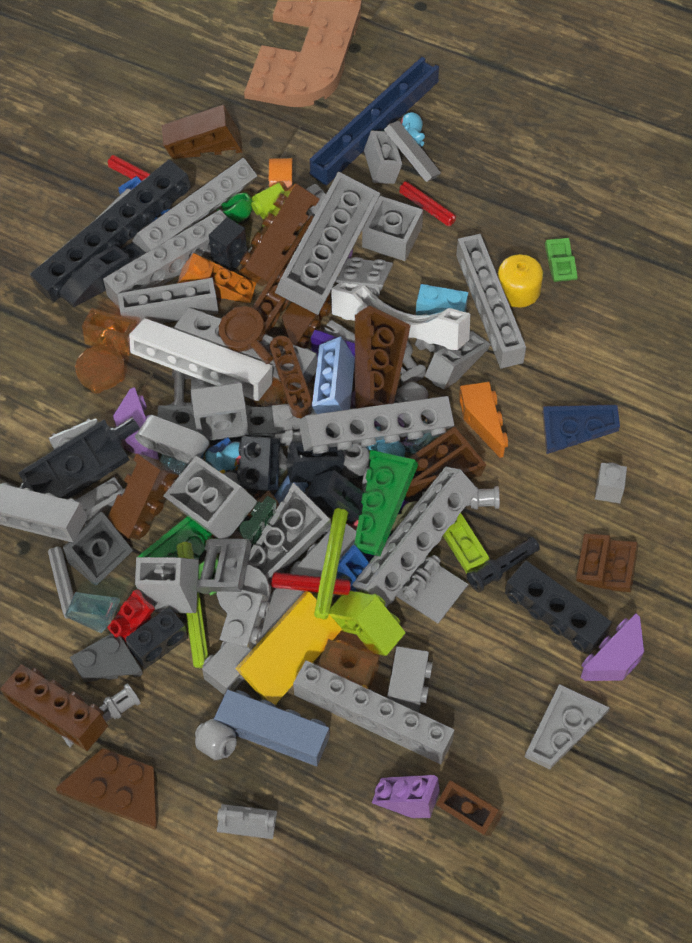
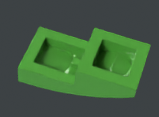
[545,238,578,282]

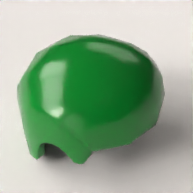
[217,193,253,223]

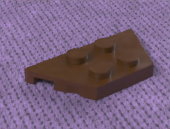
[56,749,157,830]

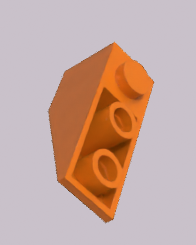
[177,253,256,303]
[459,382,508,458]

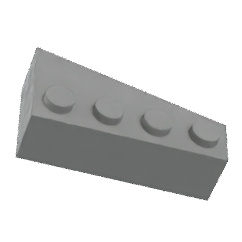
[247,483,331,584]

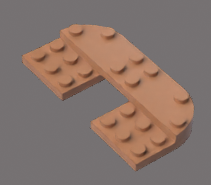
[244,0,361,107]

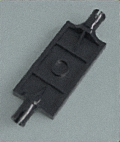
[18,416,140,499]

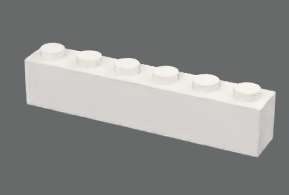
[129,318,272,401]

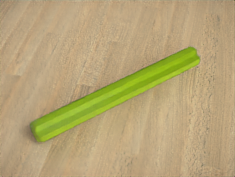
[314,508,348,620]
[177,542,208,668]

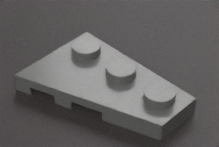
[525,684,609,769]

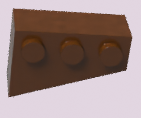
[162,105,243,159]
[406,427,486,498]
[107,453,180,540]

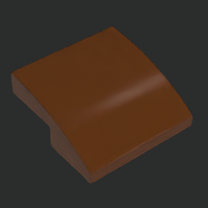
[576,534,638,593]

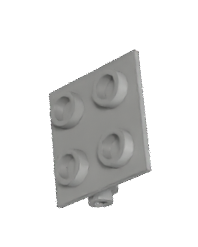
[336,257,393,297]
[396,555,468,624]

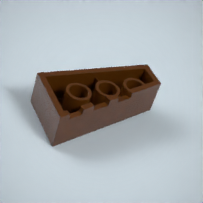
[239,184,320,286]
[355,305,411,409]

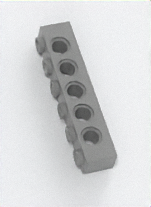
[132,158,257,253]
[103,210,227,310]
[456,234,526,369]
[174,307,317,388]
[298,396,454,454]
[352,467,478,607]
[293,661,454,764]

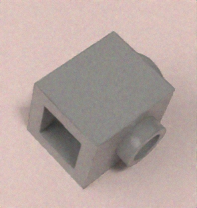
[595,463,627,503]

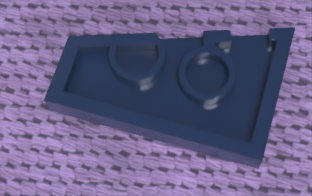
[542,405,620,454]

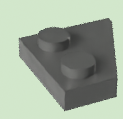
[70,633,143,682]

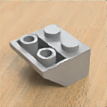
[135,557,199,613]

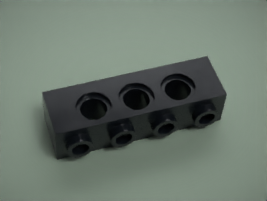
[505,561,612,655]

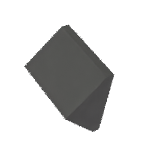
[63,512,133,585]

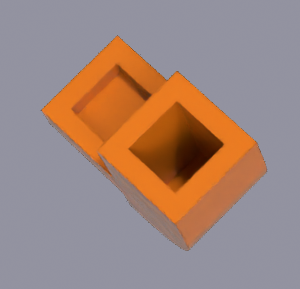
[269,158,293,192]

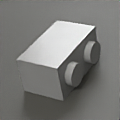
[364,131,402,184]
[388,647,433,712]

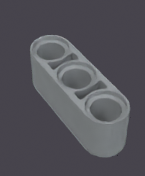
[135,415,209,464]

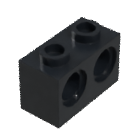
[208,217,247,272]
[237,436,280,491]
[307,470,364,523]
[125,607,188,669]

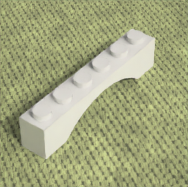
[332,283,470,350]

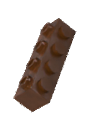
[0,664,108,752]

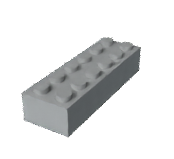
[275,172,380,315]

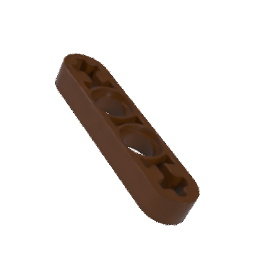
[270,336,313,419]

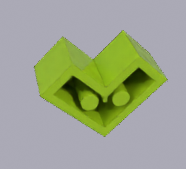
[329,591,406,656]

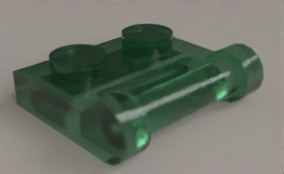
[240,496,276,550]

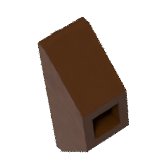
[282,293,332,349]

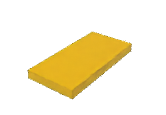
[235,591,342,705]

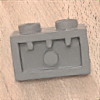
[76,477,125,526]
[219,590,269,649]

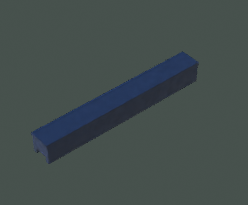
[309,57,439,186]

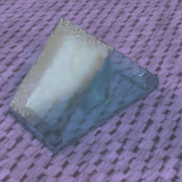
[65,592,120,633]

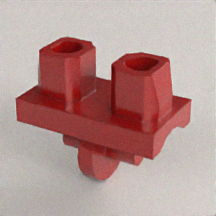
[107,589,155,643]

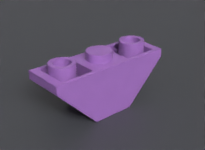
[113,388,159,460]
[581,614,644,681]
[372,775,440,818]

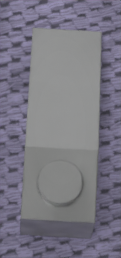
[425,331,491,389]

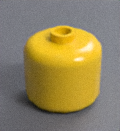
[498,254,543,308]

